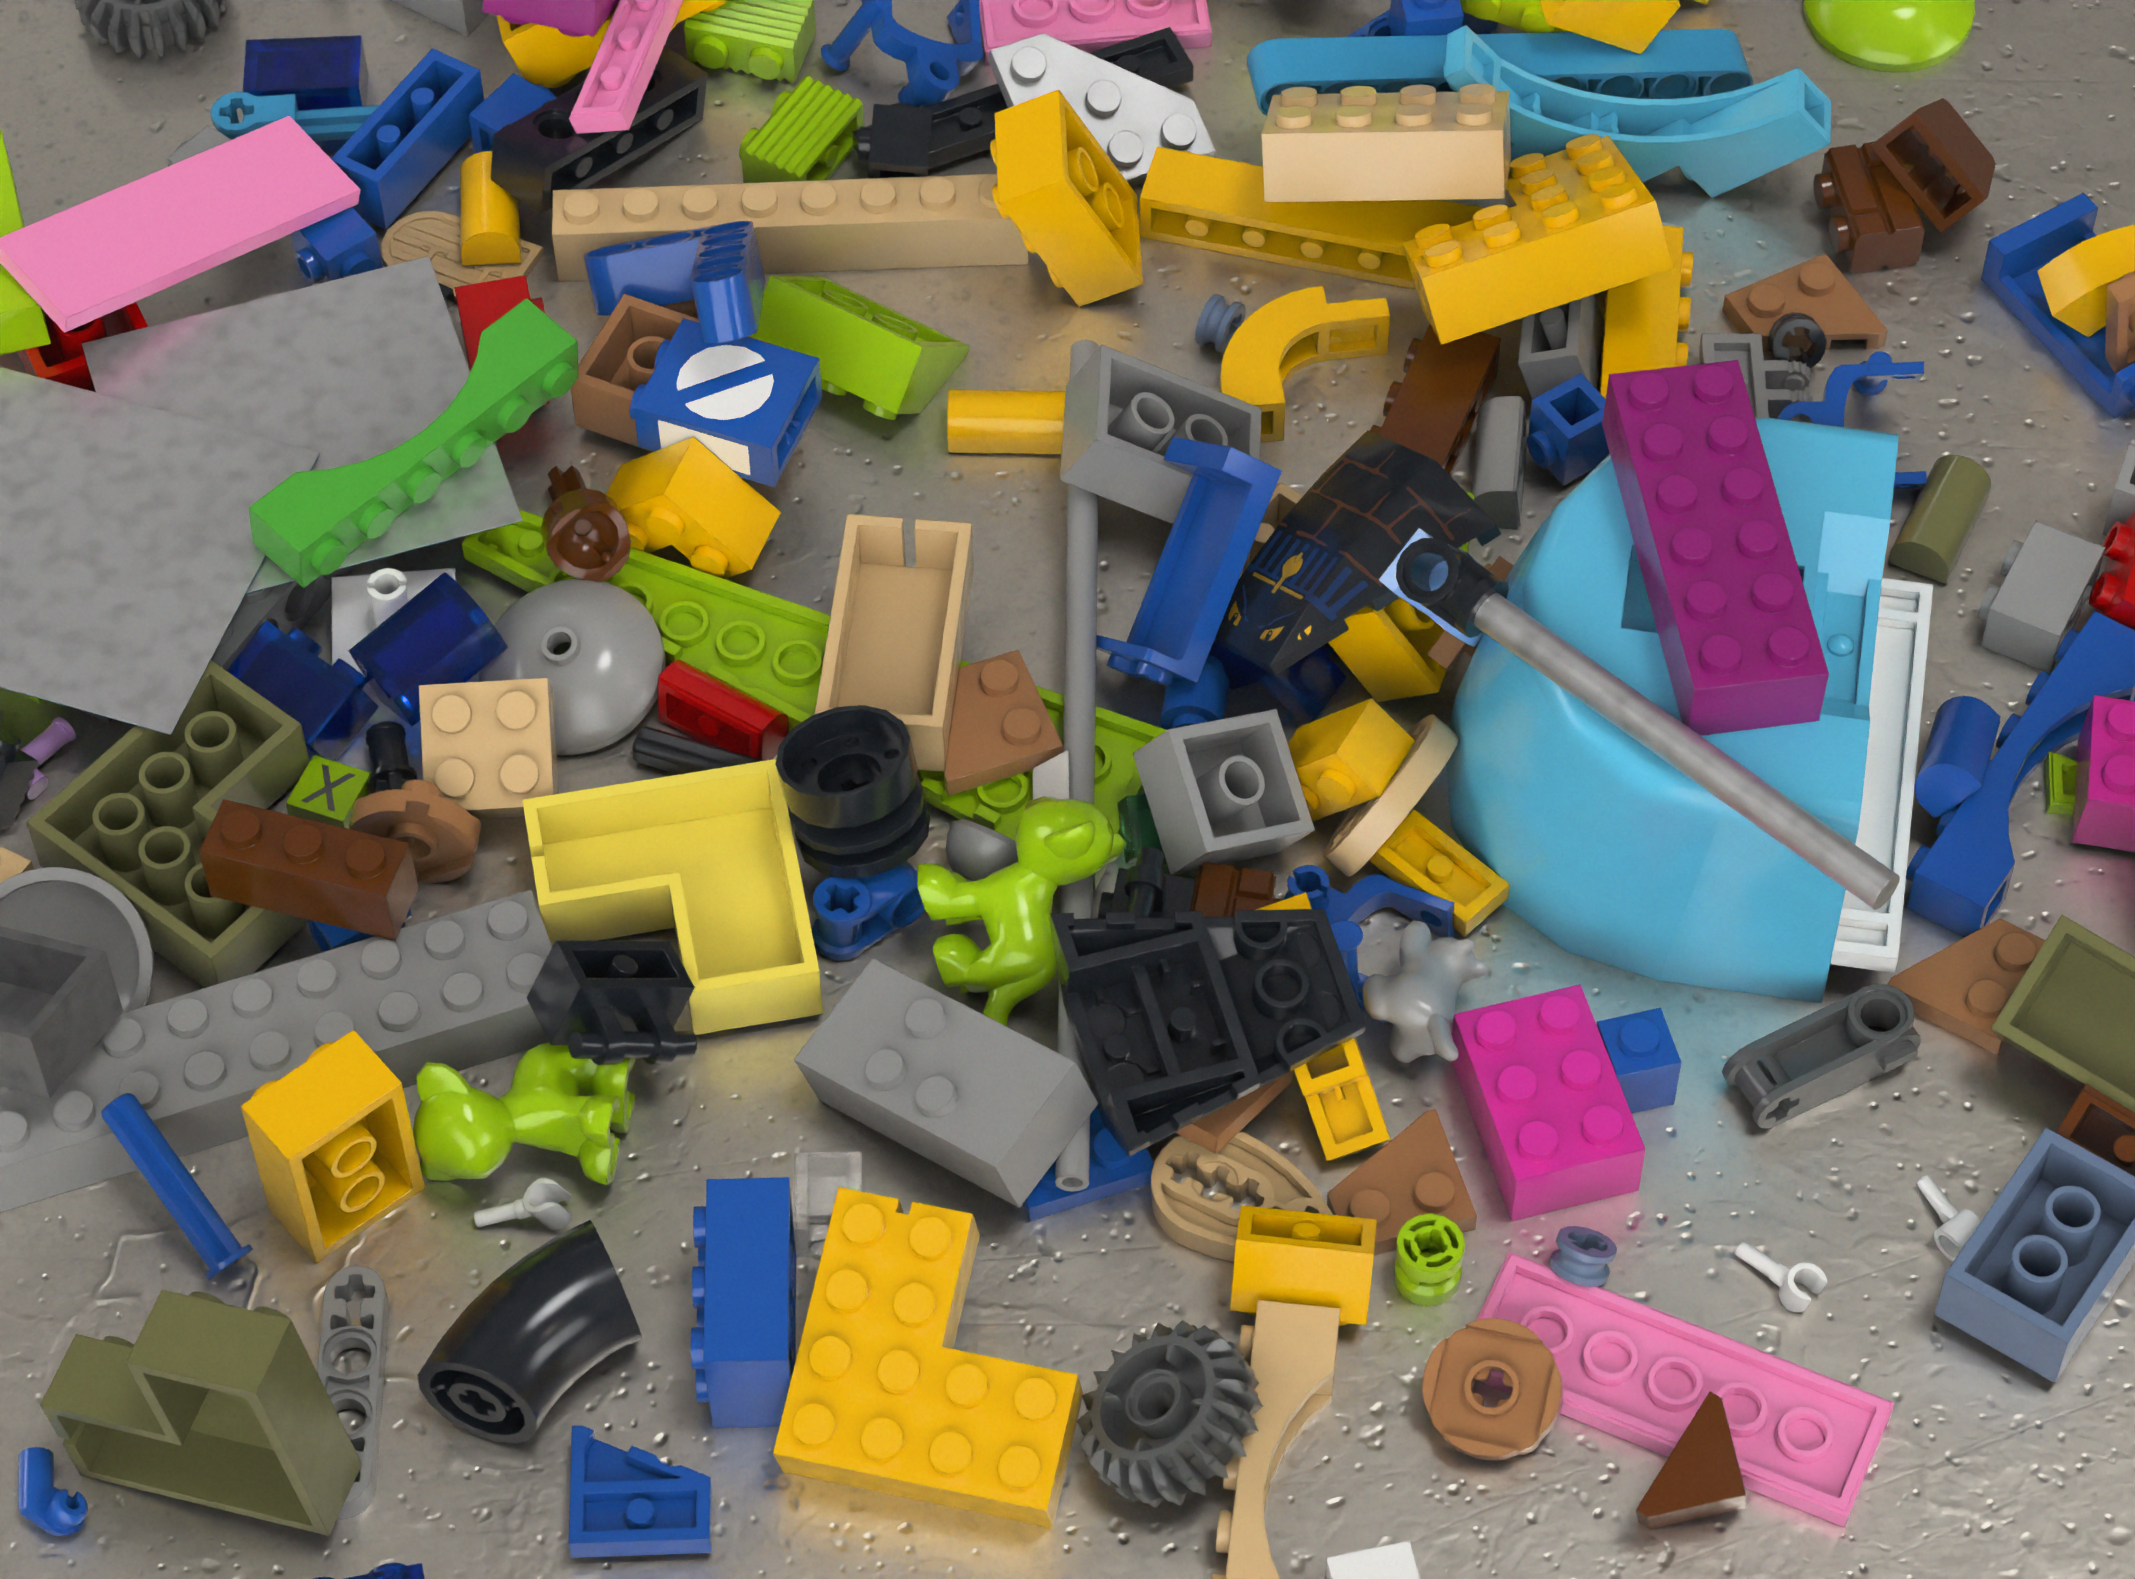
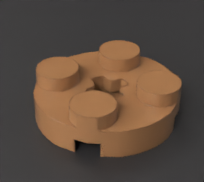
[349,780,481,884]
[1422,1318,1563,1461]

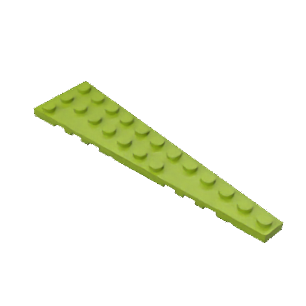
[462,509,1167,890]

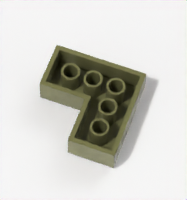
[26,660,310,988]

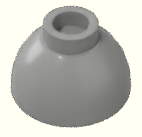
[946,819,1018,882]

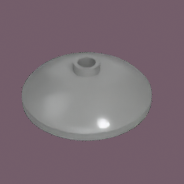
[479,579,666,755]
[0,867,154,1013]

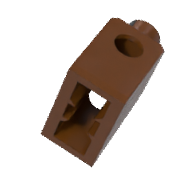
[1870,98,1996,233]

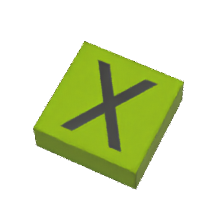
[286,755,370,829]

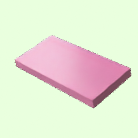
[979,0,1212,65]

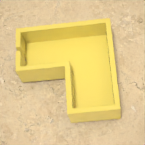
[522,759,823,1035]

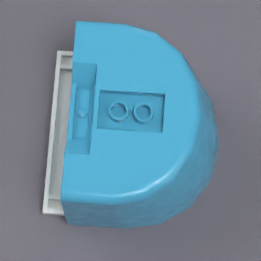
[1446,418,1933,1003]

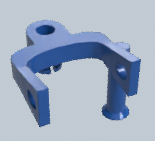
[821,0,983,108]
[1777,351,1927,489]
[1284,865,1455,1024]

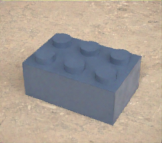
[1934,1128,2135,1383]

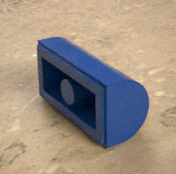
[1914,696,2001,818]

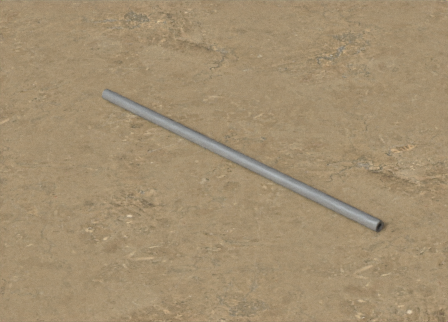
[1055,340,1100,1191]

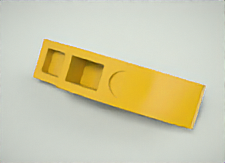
[1256,892,1391,1163]

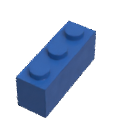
[331,48,484,230]

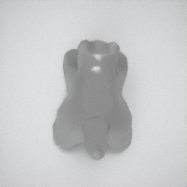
[1363,920,1489,1063]

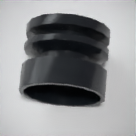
[775,705,931,879]

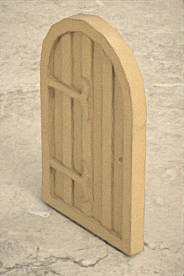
[381,210,544,304]

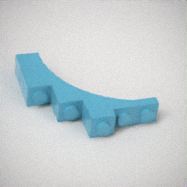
[1443,25,1831,198]

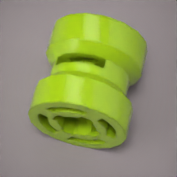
[1394,1214,1465,1307]

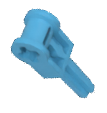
[210,92,379,142]

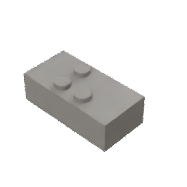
[794,958,1098,1208]

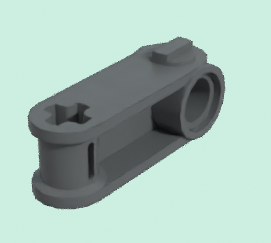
[1722,984,1921,1129]

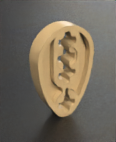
[1324,714,1459,877]
[1151,1131,1333,1263]

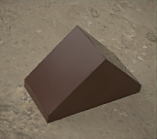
[1636,1391,1747,1529]

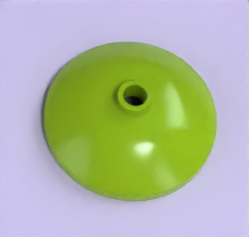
[1803,0,1975,72]

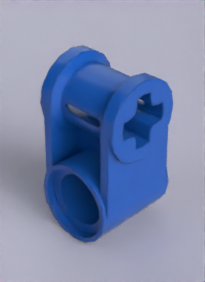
[812,860,926,961]

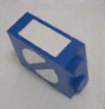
[630,318,822,488]

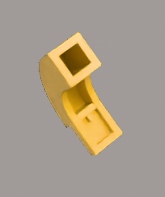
[2037,225,2135,338]
[1220,286,1390,443]

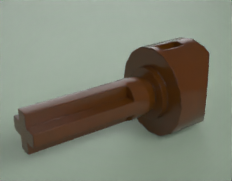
[541,465,631,582]

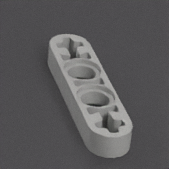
[317,1265,390,1520]

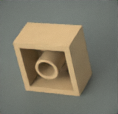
[419,678,559,820]

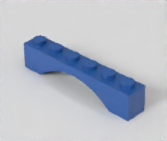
[1906,611,2135,938]

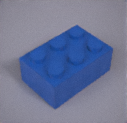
[691,1177,797,1428]

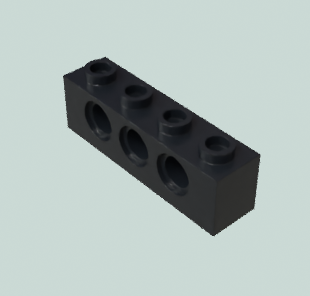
[491,46,707,214]

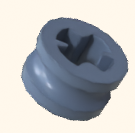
[1195,294,1246,354]
[1549,1226,1617,1287]

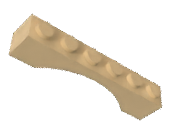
[1212,1300,1340,1579]

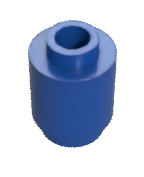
[1160,655,1230,730]

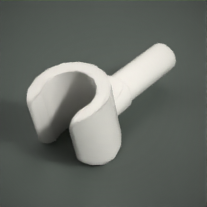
[1917,1175,1980,1262]
[474,1178,572,1230]
[1735,1241,1827,1312]

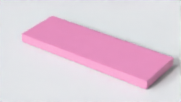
[0,116,361,333]
[1477,1252,1895,1528]

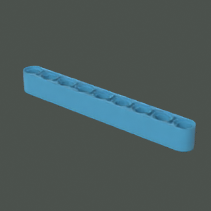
[1247,29,1753,116]

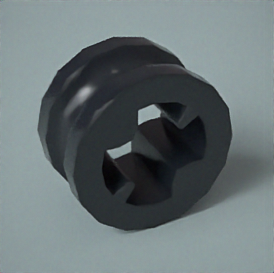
[1768,312,1826,368]

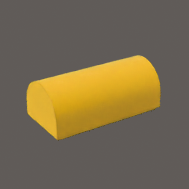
[460,151,521,265]
[947,389,1066,454]

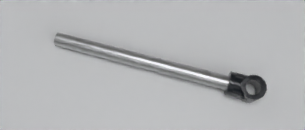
[1396,538,1900,910]

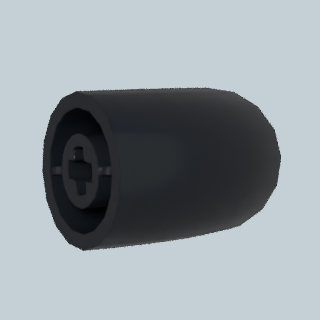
[417,1220,642,1444]

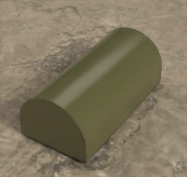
[1888,455,1991,584]

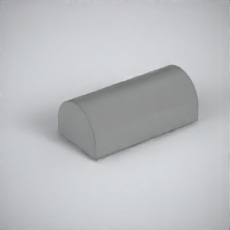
[1471,396,1528,530]

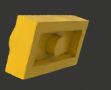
[1370,809,1510,937]

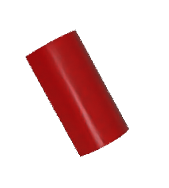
[658,660,789,761]

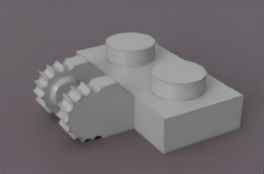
[1699,334,1813,419]

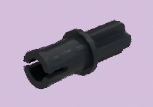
[365,721,418,794]

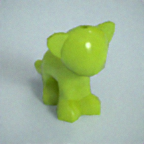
[917,796,1127,1027]
[413,1042,636,1185]

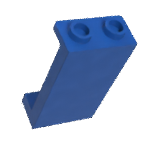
[1981,193,2135,419]
[1096,437,1282,687]

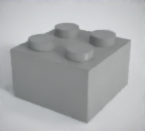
[1133,709,1315,875]

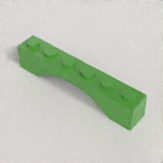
[248,298,579,588]

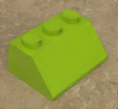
[750,275,970,420]

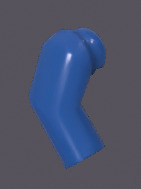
[18,1447,88,1536]

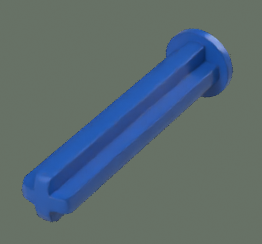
[101,1093,253,1281]

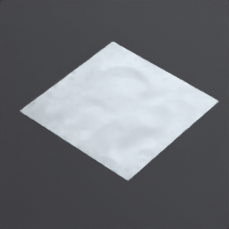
[82,256,522,594]
[0,367,320,735]

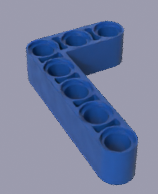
[583,221,765,343]

